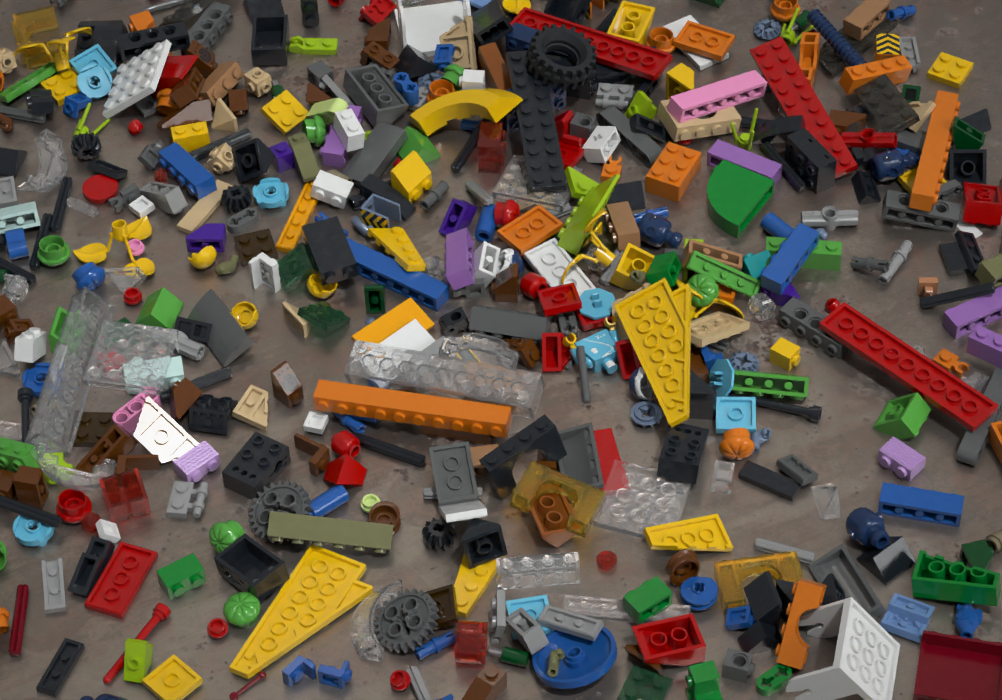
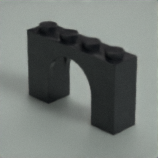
[479,414,567,500]

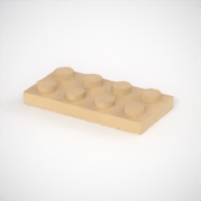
[691,311,750,348]

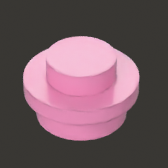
[126,239,145,256]

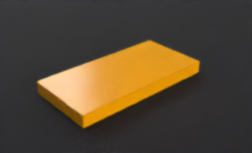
[351,297,435,354]

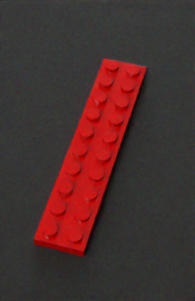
[510,7,673,81]
[750,36,858,179]
[819,302,999,432]

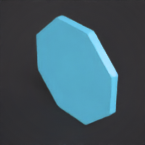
[579,288,616,320]
[709,359,734,397]

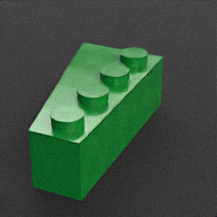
[912,550,1001,606]

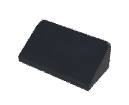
[962,109,991,133]
[630,113,666,142]
[851,170,881,204]

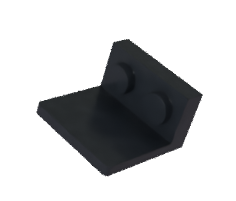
[188,394,238,435]

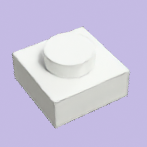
[129,195,155,218]
[303,411,329,434]
[95,519,121,544]

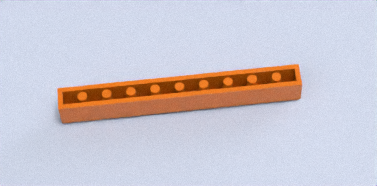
[909,90,961,212]
[313,379,512,438]

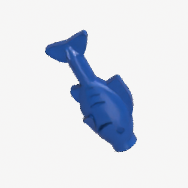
[955,603,983,638]

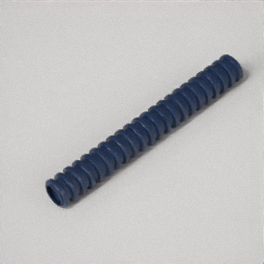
[806,9,891,99]

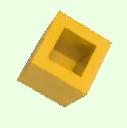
[769,337,801,372]

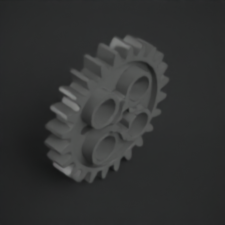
[248,480,313,544]
[373,588,440,653]

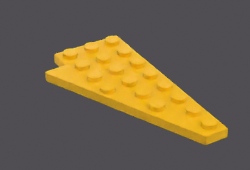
[614,278,691,427]
[229,544,374,679]

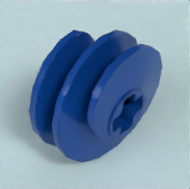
[680,576,718,610]

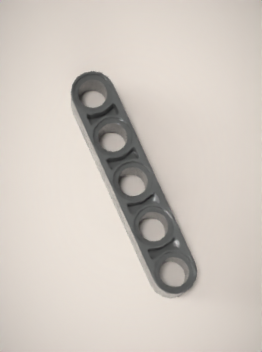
[596,106,662,167]

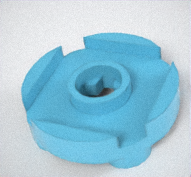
[77,64,112,100]
[252,177,289,209]
[13,515,55,547]

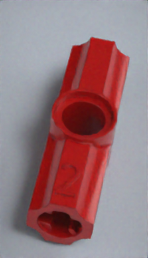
[841,128,898,150]

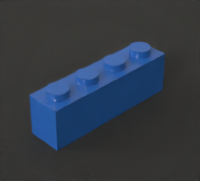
[158,142,217,200]
[760,223,820,296]
[878,482,964,527]

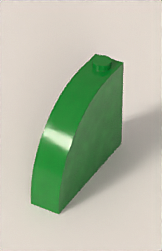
[706,159,775,239]

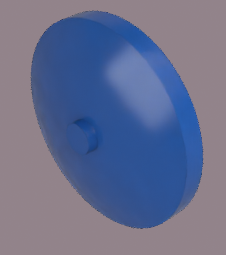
[532,627,617,689]

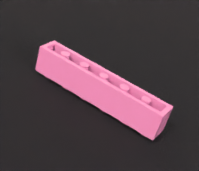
[667,70,768,124]

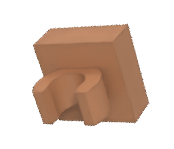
[917,277,938,297]

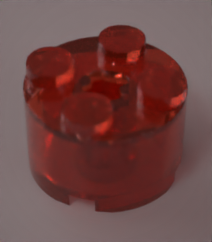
[455,620,488,665]

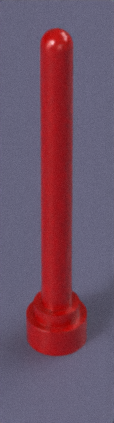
[103,602,171,684]

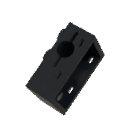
[543,0,591,25]
[251,14,290,66]
[785,128,837,194]
[657,423,709,484]
[222,432,291,500]
[214,534,290,602]

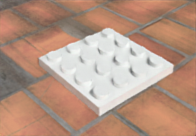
[102,39,172,119]

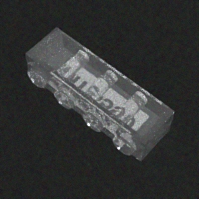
[496,552,581,590]

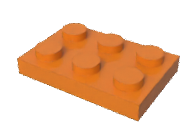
[673,20,736,61]
[497,204,564,256]

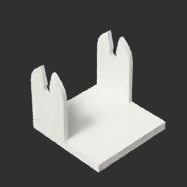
[394,0,471,57]
[786,597,900,700]

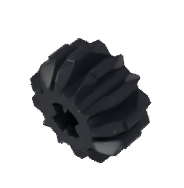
[71,132,102,161]
[221,184,252,214]
[422,516,457,552]

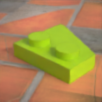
[565,166,599,199]

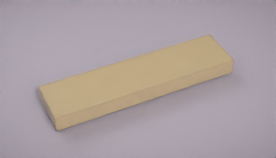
[177,179,233,234]

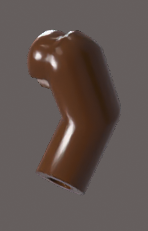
[0,113,13,132]

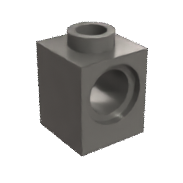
[307,60,334,90]
[570,112,598,140]
[722,648,756,683]

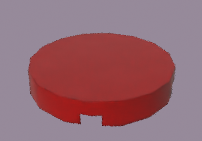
[82,174,119,204]

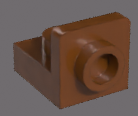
[4,319,34,345]

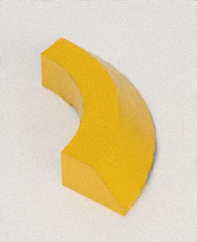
[409,88,523,136]

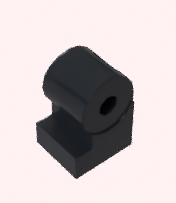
[851,147,878,172]
[439,306,471,336]

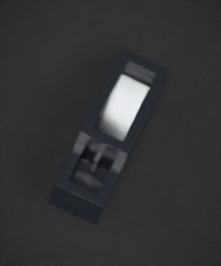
[752,115,805,145]
[360,174,416,221]
[67,536,115,596]

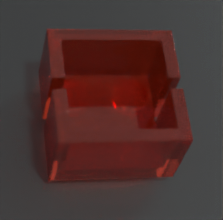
[477,121,507,174]
[99,468,151,523]

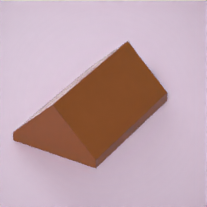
[521,484,580,548]

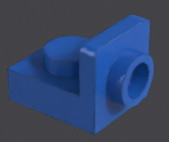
[433,44,455,72]
[63,93,92,119]
[700,345,724,375]
[725,605,756,631]
[282,655,316,687]
[317,660,352,690]

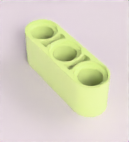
[305,98,348,125]

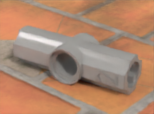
[801,206,858,231]
[148,326,205,361]

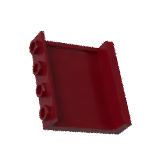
[913,630,1002,700]

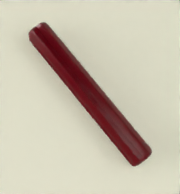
[8,584,29,656]

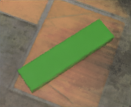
[0,61,57,103]
[685,250,761,299]

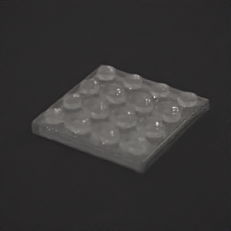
[492,155,583,212]
[83,320,179,395]
[593,460,692,539]

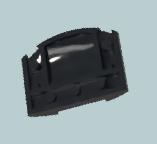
[74,20,128,67]

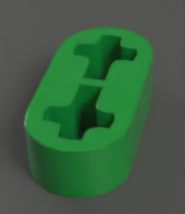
[756,664,792,696]

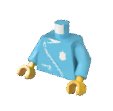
[562,315,621,374]

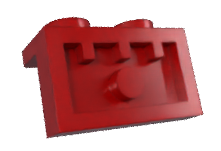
[358,0,397,26]

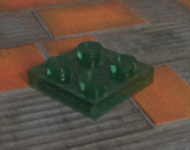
[277,242,317,293]
[297,301,351,332]
[617,665,673,700]

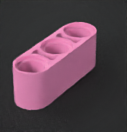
[113,387,162,433]

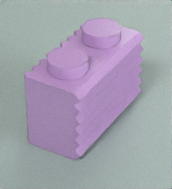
[878,436,926,482]
[172,440,220,482]

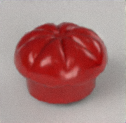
[494,199,521,228]
[56,488,92,524]

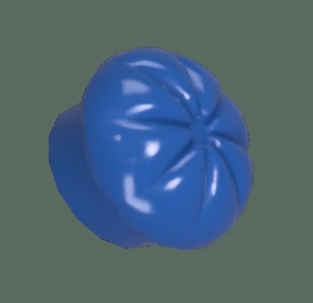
[72,262,105,293]

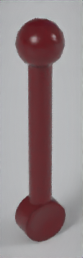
[229,671,266,700]

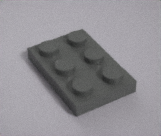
[429,441,479,506]

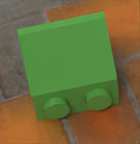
[873,392,931,440]

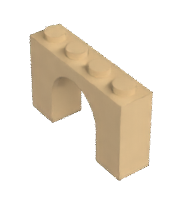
[657,99,742,142]

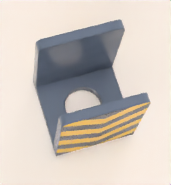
[360,193,401,228]

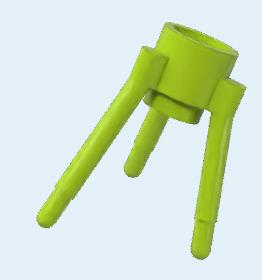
[780,8,813,47]
[72,103,110,139]
[730,108,758,151]

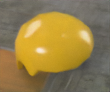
[187,246,217,270]
[307,273,338,299]
[231,301,259,330]

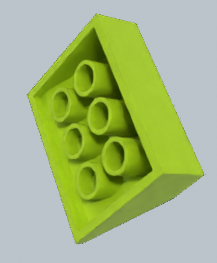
[557,174,621,256]

